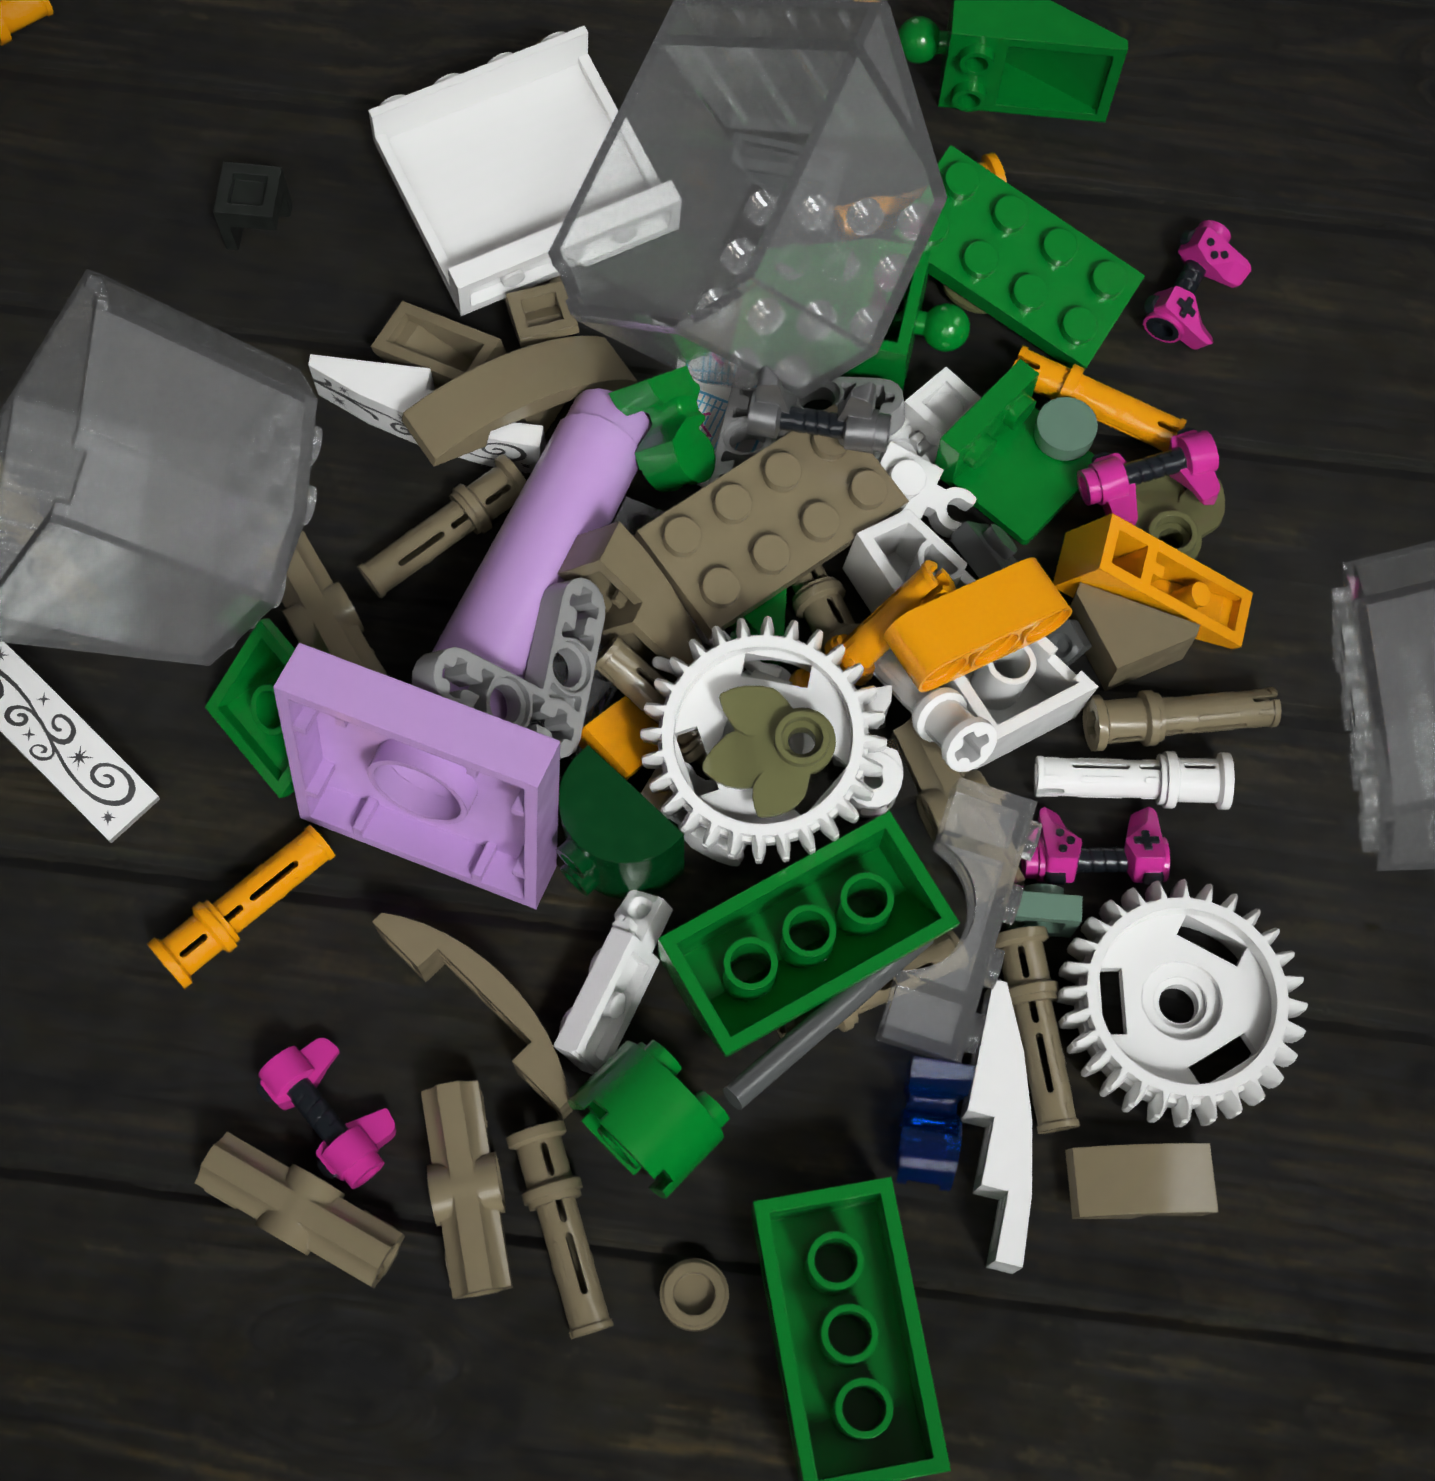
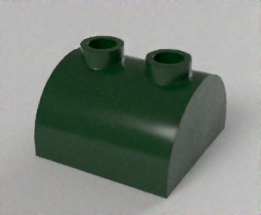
[556,745,684,899]

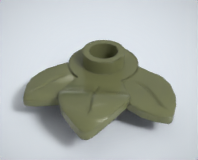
[1105,475,1225,559]
[702,686,836,818]

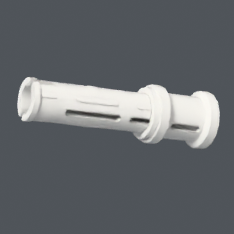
[873,648,997,772]
[1034,751,1235,810]

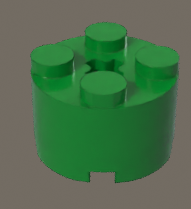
[568,1040,730,1199]

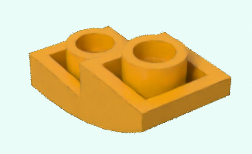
[579,696,659,780]

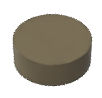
[660,1258,729,1332]

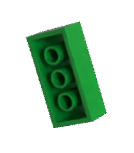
[750,1177,951,1481]

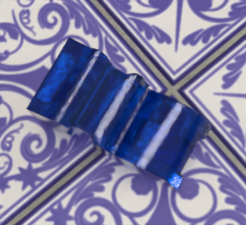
[895,1056,975,1192]

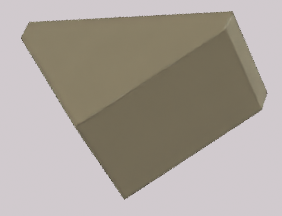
[1068,582,1200,691]

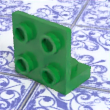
[935,359,1095,545]

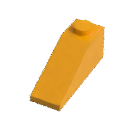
[1053,513,1253,649]

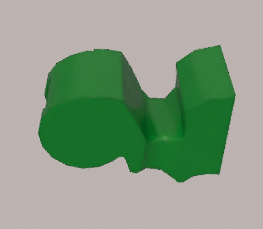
[608,365,716,493]

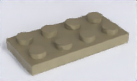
[634,404,909,641]

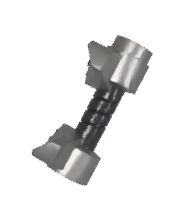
[747,366,892,454]

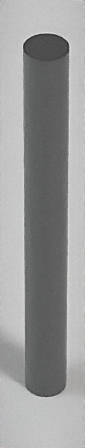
[723,940,934,1110]

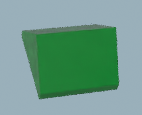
[205,618,295,798]

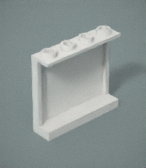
[368,25,677,316]

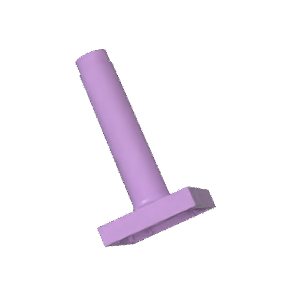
[273,388,651,909]

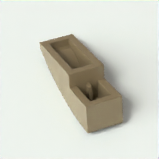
[371,301,566,434]
[557,521,703,683]

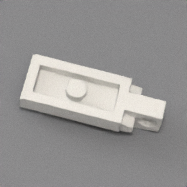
[553,890,673,1075]

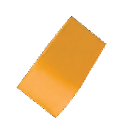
[883,557,1073,692]

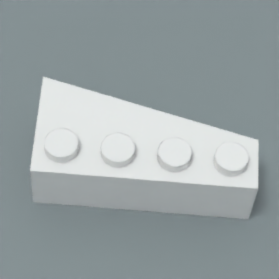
[842,509,1099,770]

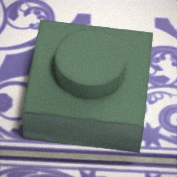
[1006,884,1083,938]

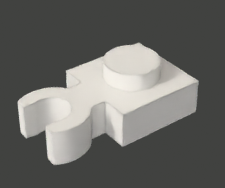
[878,441,977,538]

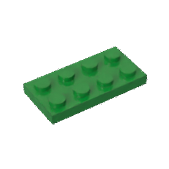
[886,145,1145,369]

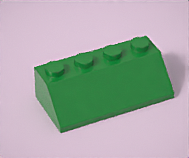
[658,811,960,1058]

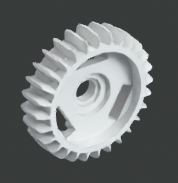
[640,616,887,864]
[1056,879,1308,1127]

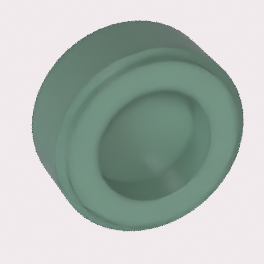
[1034,397,1098,461]

